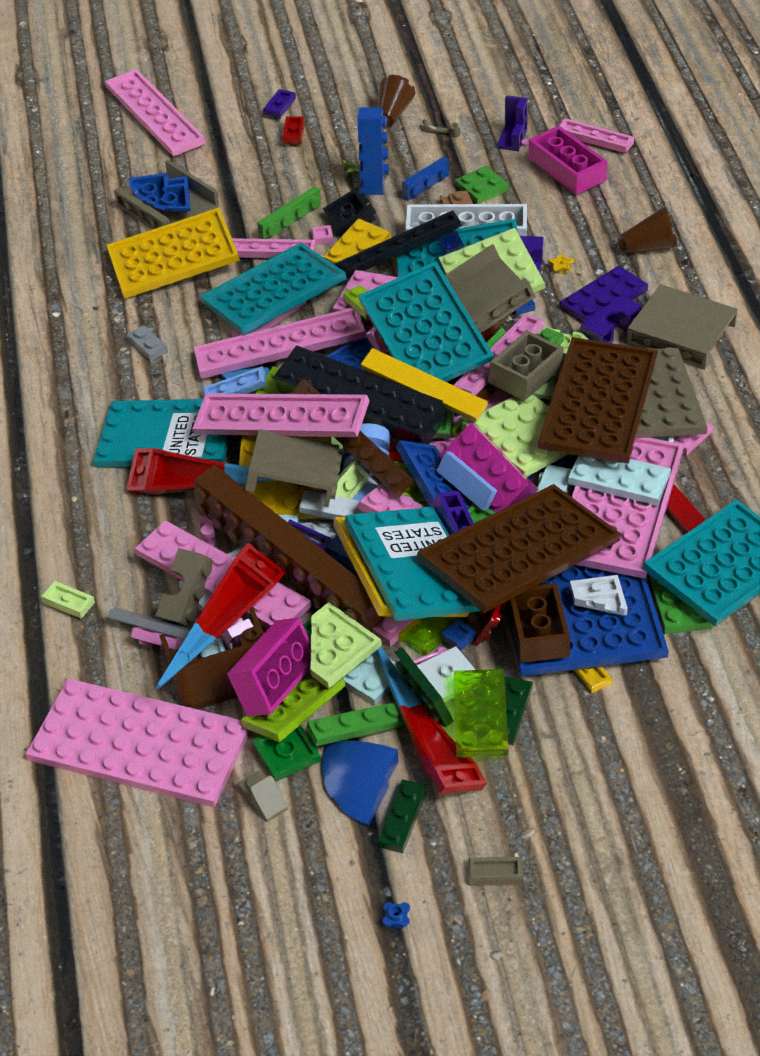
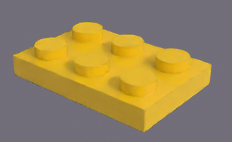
[323,218,391,264]

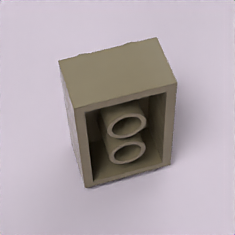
[488,330,564,401]

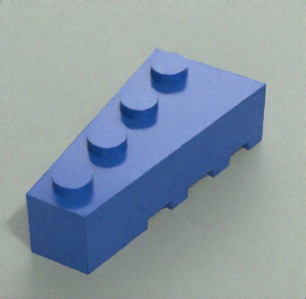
[357,107,389,195]

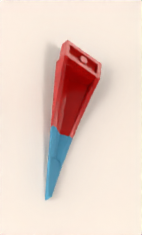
[126,448,277,495]
[156,543,286,689]
[375,647,487,794]

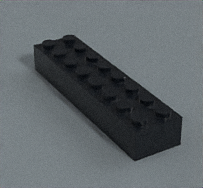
[273,345,448,445]

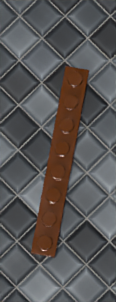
[290,378,414,498]

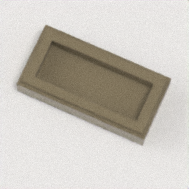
[469,857,524,886]

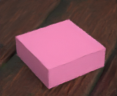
[311,225,334,245]

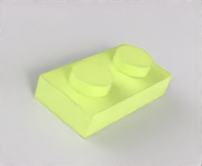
[324,461,370,499]
[41,581,95,619]

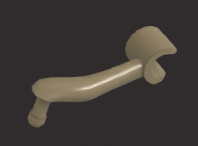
[422,119,461,138]

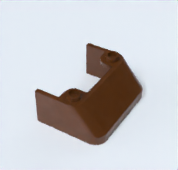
[159,608,264,709]

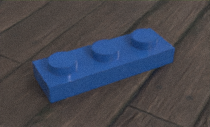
[402,157,449,201]

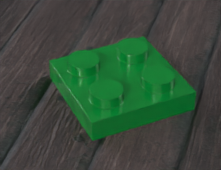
[252,725,321,782]

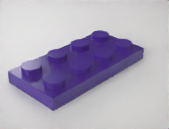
[560,266,648,323]

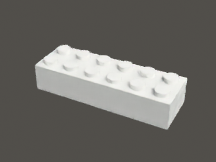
[406,204,527,236]

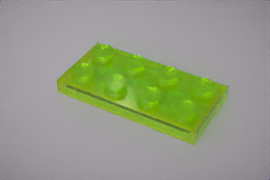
[454,669,508,757]

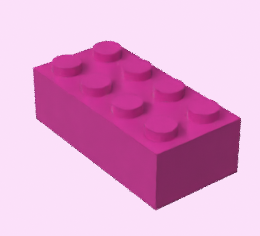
[528,126,607,195]
[439,423,539,513]
[227,617,311,716]

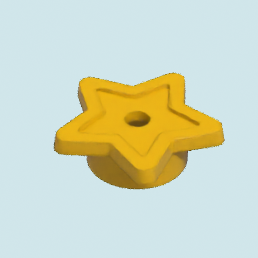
[548,254,574,274]

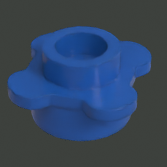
[382,902,410,929]

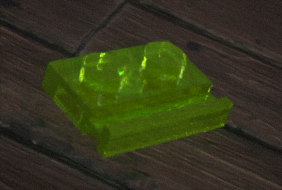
[398,617,454,656]

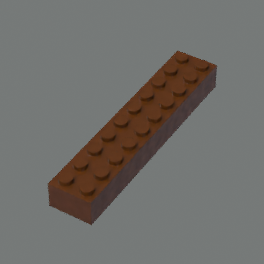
[194,465,382,632]

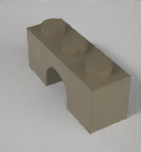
[156,548,213,628]

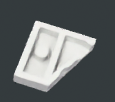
[570,575,628,615]

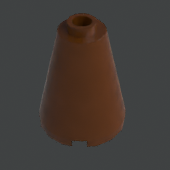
[377,74,415,127]
[618,209,677,254]

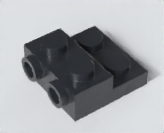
[323,188,376,236]

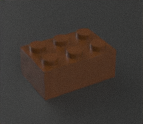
[508,583,570,663]

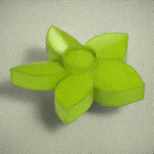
[341,160,360,175]

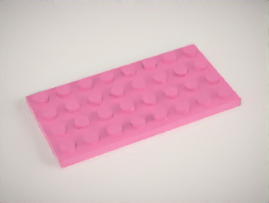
[572,438,684,579]
[26,678,251,808]

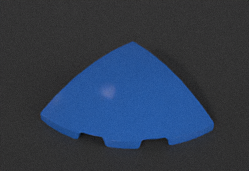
[128,173,191,211]
[322,741,399,827]

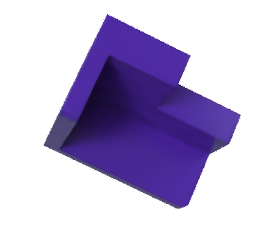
[497,96,528,151]

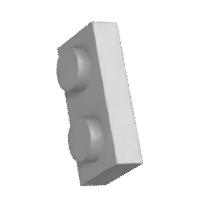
[127,325,168,361]

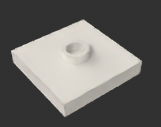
[417,646,482,702]

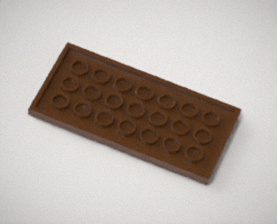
[537,337,658,464]
[416,484,621,613]

